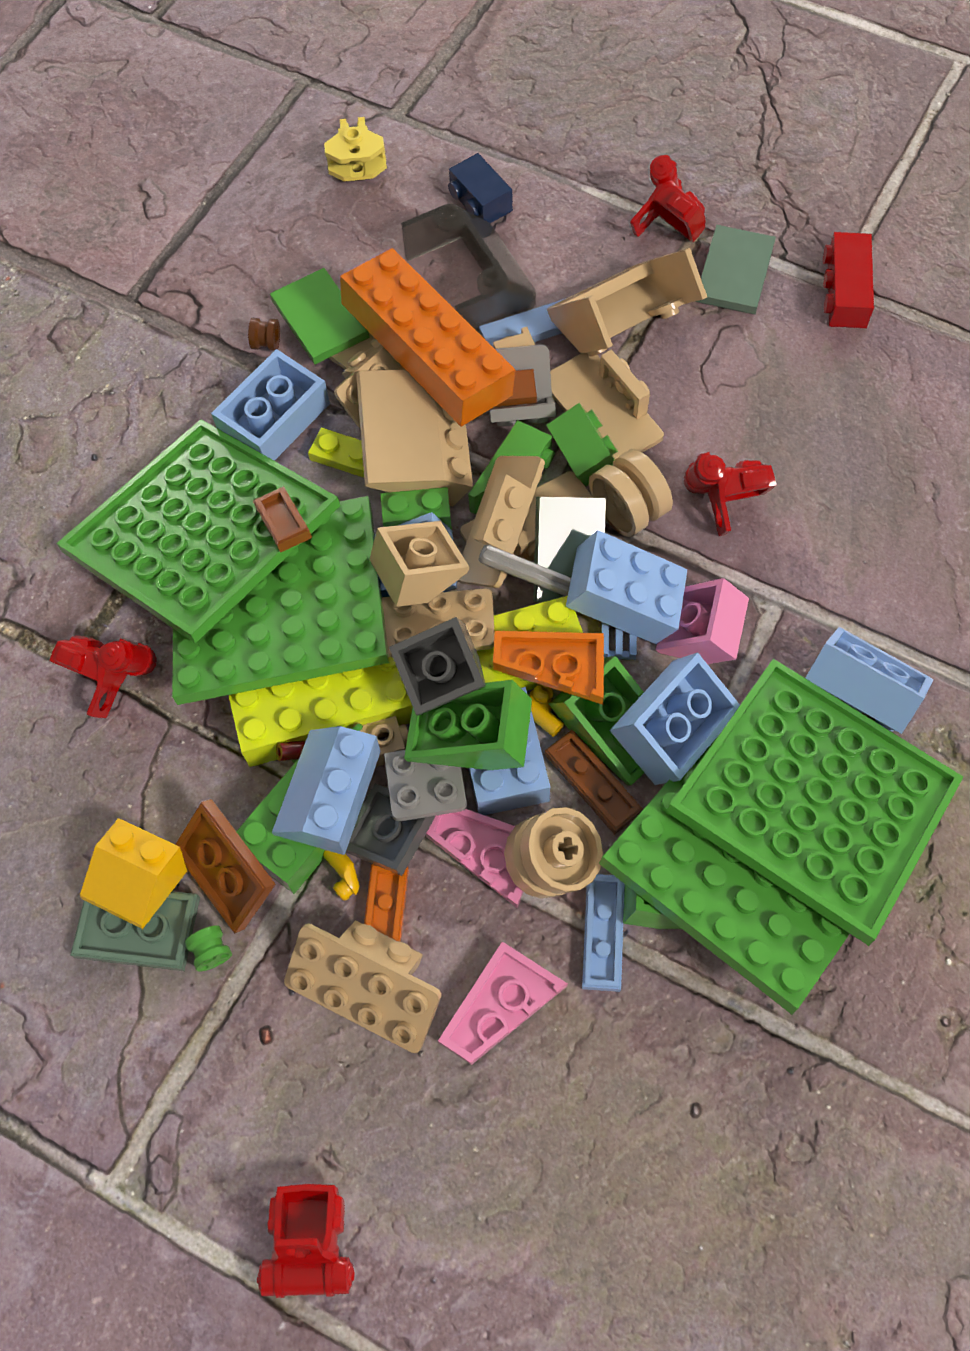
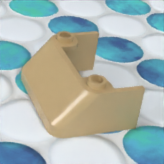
[547,248,707,357]

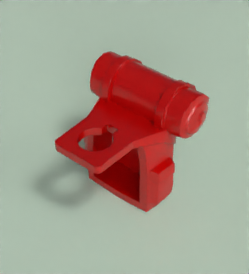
[630,155,706,242]
[684,452,776,536]
[49,636,157,718]
[257,1184,355,1298]

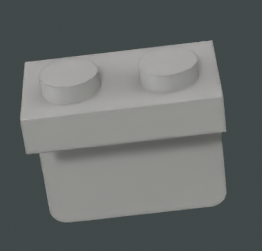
[489,344,556,426]
[384,750,467,821]

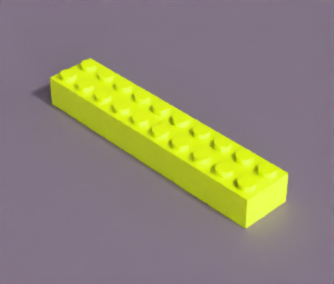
[228,596,583,767]

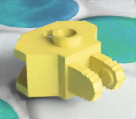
[324,117,387,182]

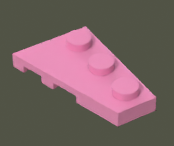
[426,809,523,908]
[438,942,568,1065]

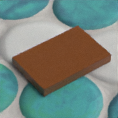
[175,799,276,934]

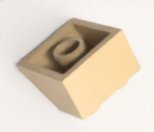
[370,521,469,607]

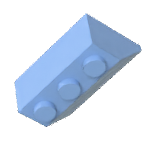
[805,627,933,734]
[272,726,380,855]

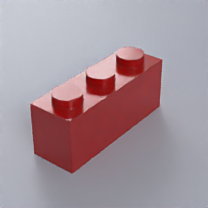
[823,232,874,329]

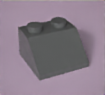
[389,617,486,716]

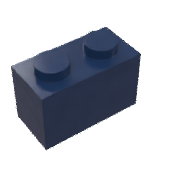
[448,153,513,227]

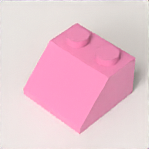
[656,578,749,664]

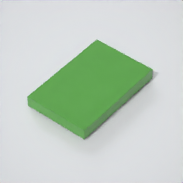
[270,268,370,365]

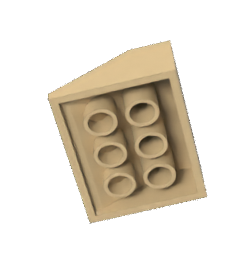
[356,370,473,507]

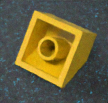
[80,818,187,929]

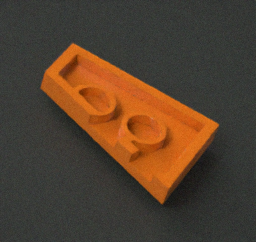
[493,631,604,705]

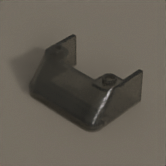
[401,204,536,333]

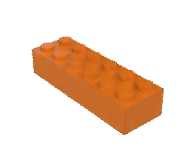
[340,248,516,427]

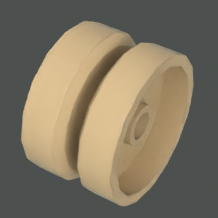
[589,449,673,537]
[504,807,603,899]

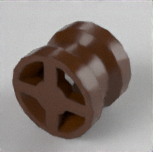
[248,317,280,351]

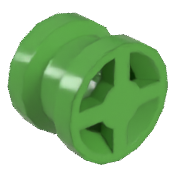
[185,925,232,972]

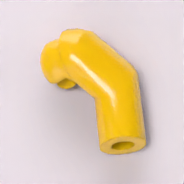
[529,684,564,737]
[323,850,360,901]

